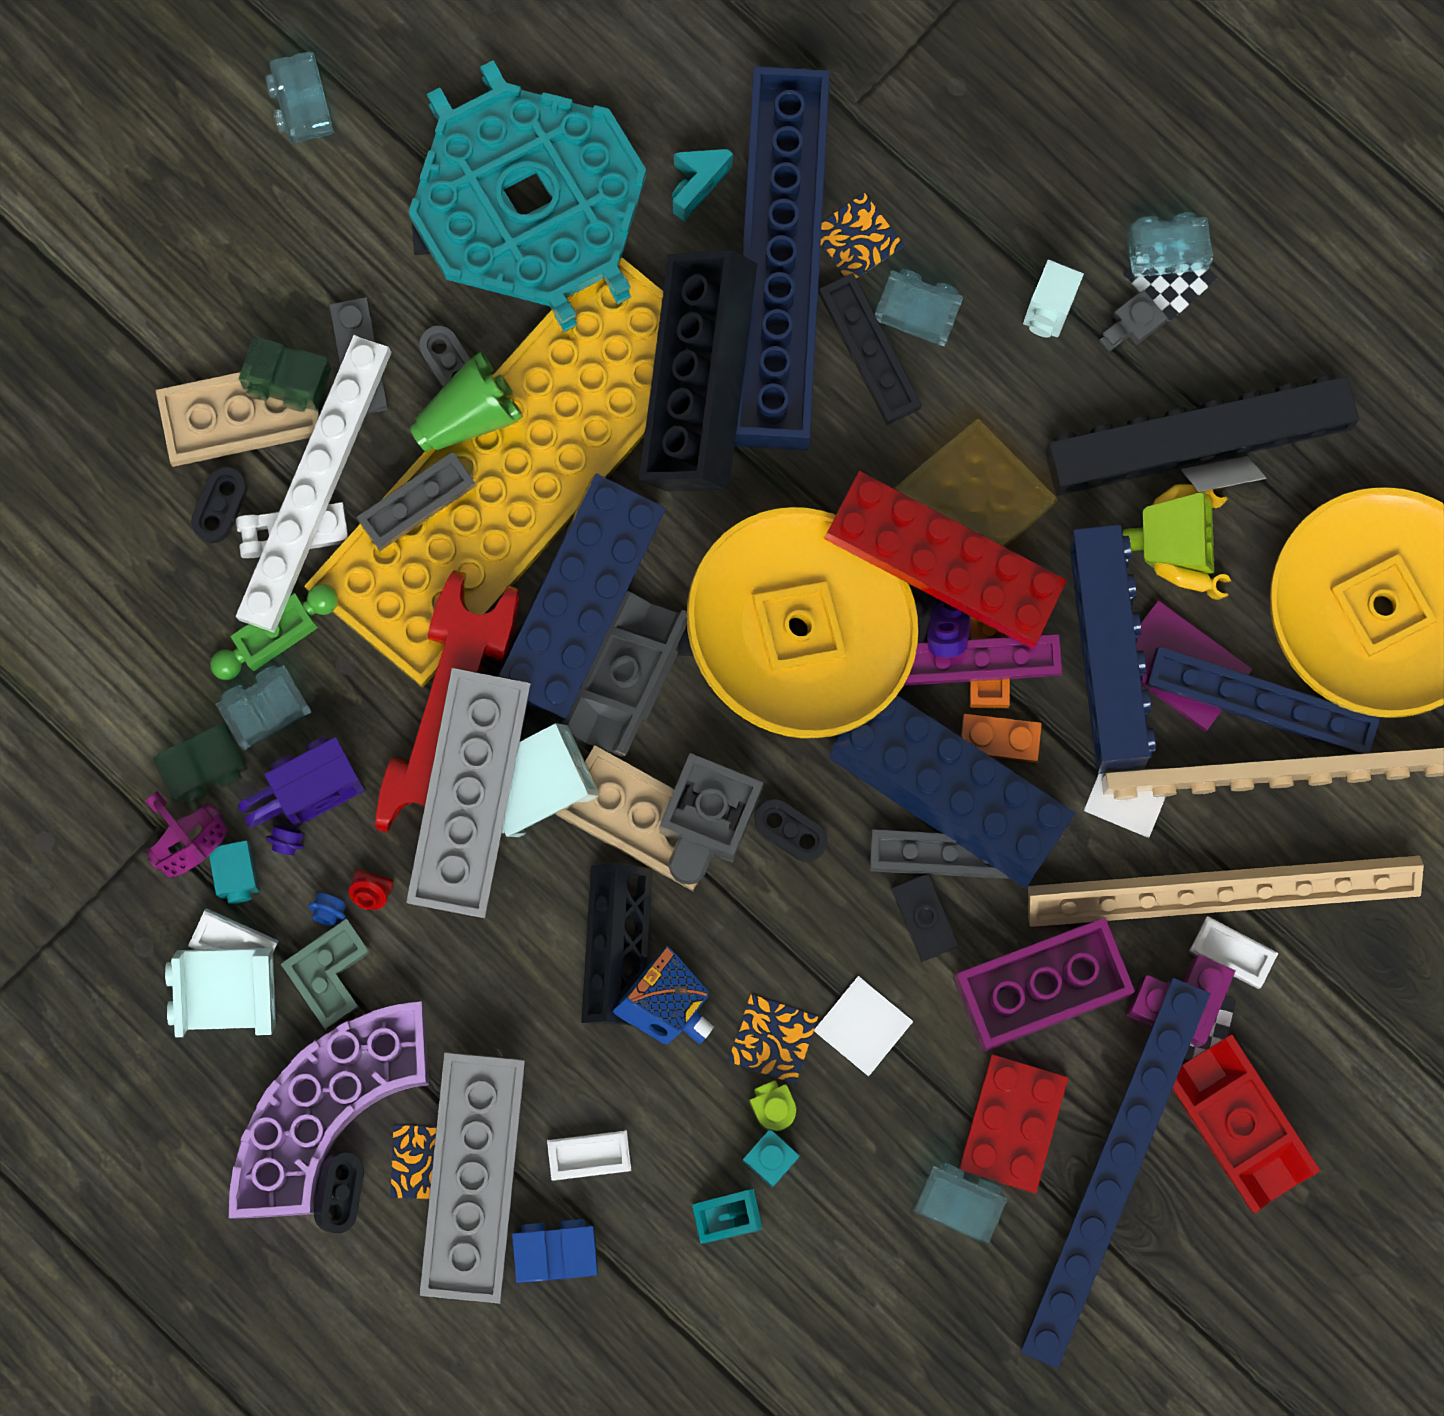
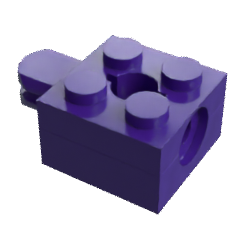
[238,737,365,828]

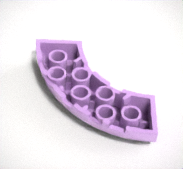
[229,1001,429,1219]

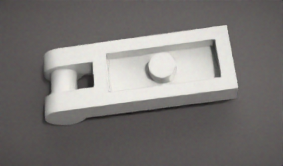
[236,502,349,558]

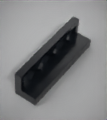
[581,863,652,1026]

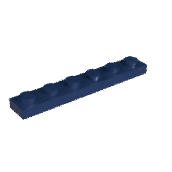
[1145,647,1380,754]

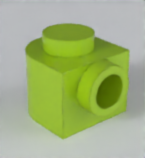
[749,1080,796,1132]

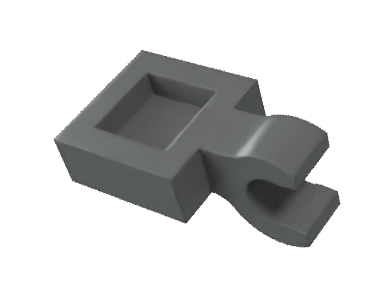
[1099,290,1168,352]

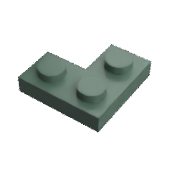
[281,919,370,1031]

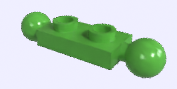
[210,584,338,680]

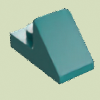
[672,149,733,222]

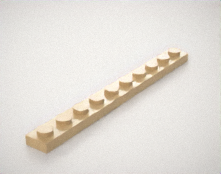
[1101,748,1444,800]
[1028,856,1424,927]

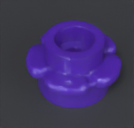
[266,825,304,855]

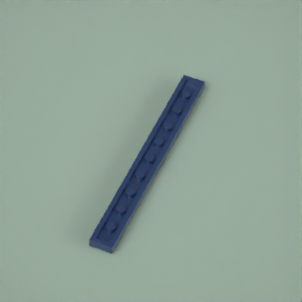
[1020,977,1211,1368]

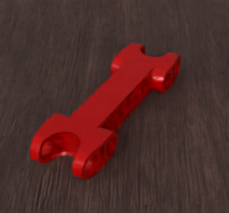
[375,570,520,833]

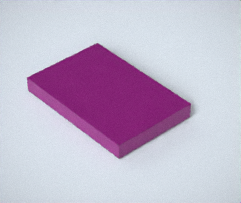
[1136,600,1253,732]

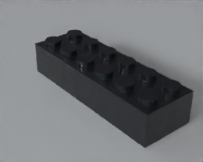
[639,250,758,491]

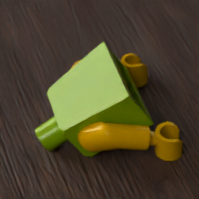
[1123,484,1231,600]

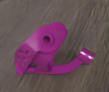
[145,791,228,878]

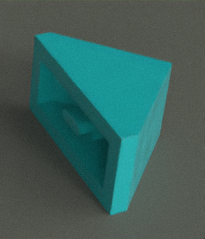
[692,1189,763,1244]

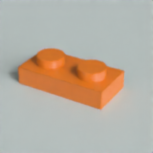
[961,714,1042,764]

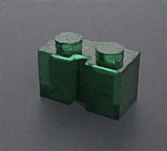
[239,335,331,412]

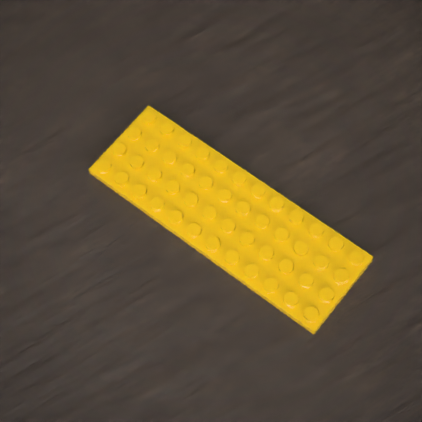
[304,258,663,688]

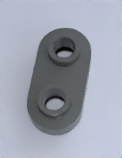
[419,326,470,388]

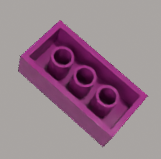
[953,917,1135,1052]

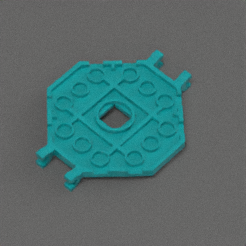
[409,60,647,332]

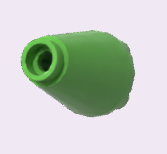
[409,352,523,452]

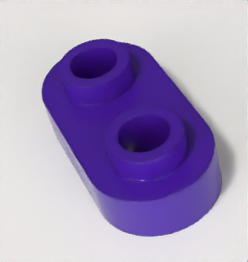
[927,601,972,657]

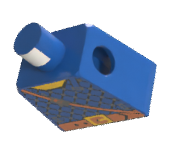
[612,946,714,1045]

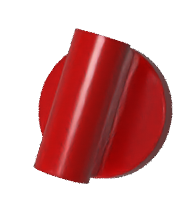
[349,869,395,910]

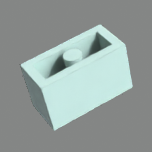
[1023,260,1084,338]

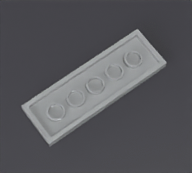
[406,668,531,918]
[420,1052,525,1304]

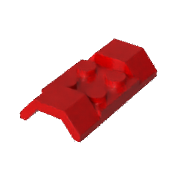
[1172,1034,1321,1214]

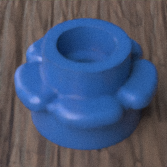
[308,893,346,927]

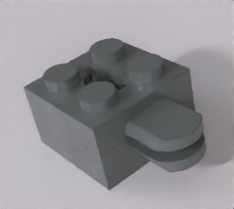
[659,753,764,885]

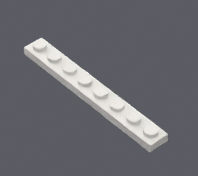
[235,335,392,633]

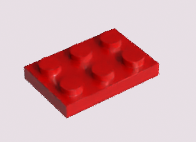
[958,1055,1069,1194]

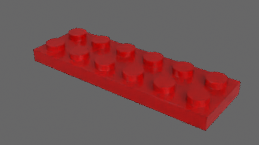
[824,471,1067,649]

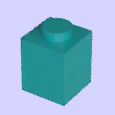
[209,841,260,904]
[742,1129,800,1188]

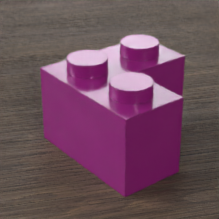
[1125,955,1236,1047]

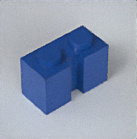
[512,1219,598,1283]

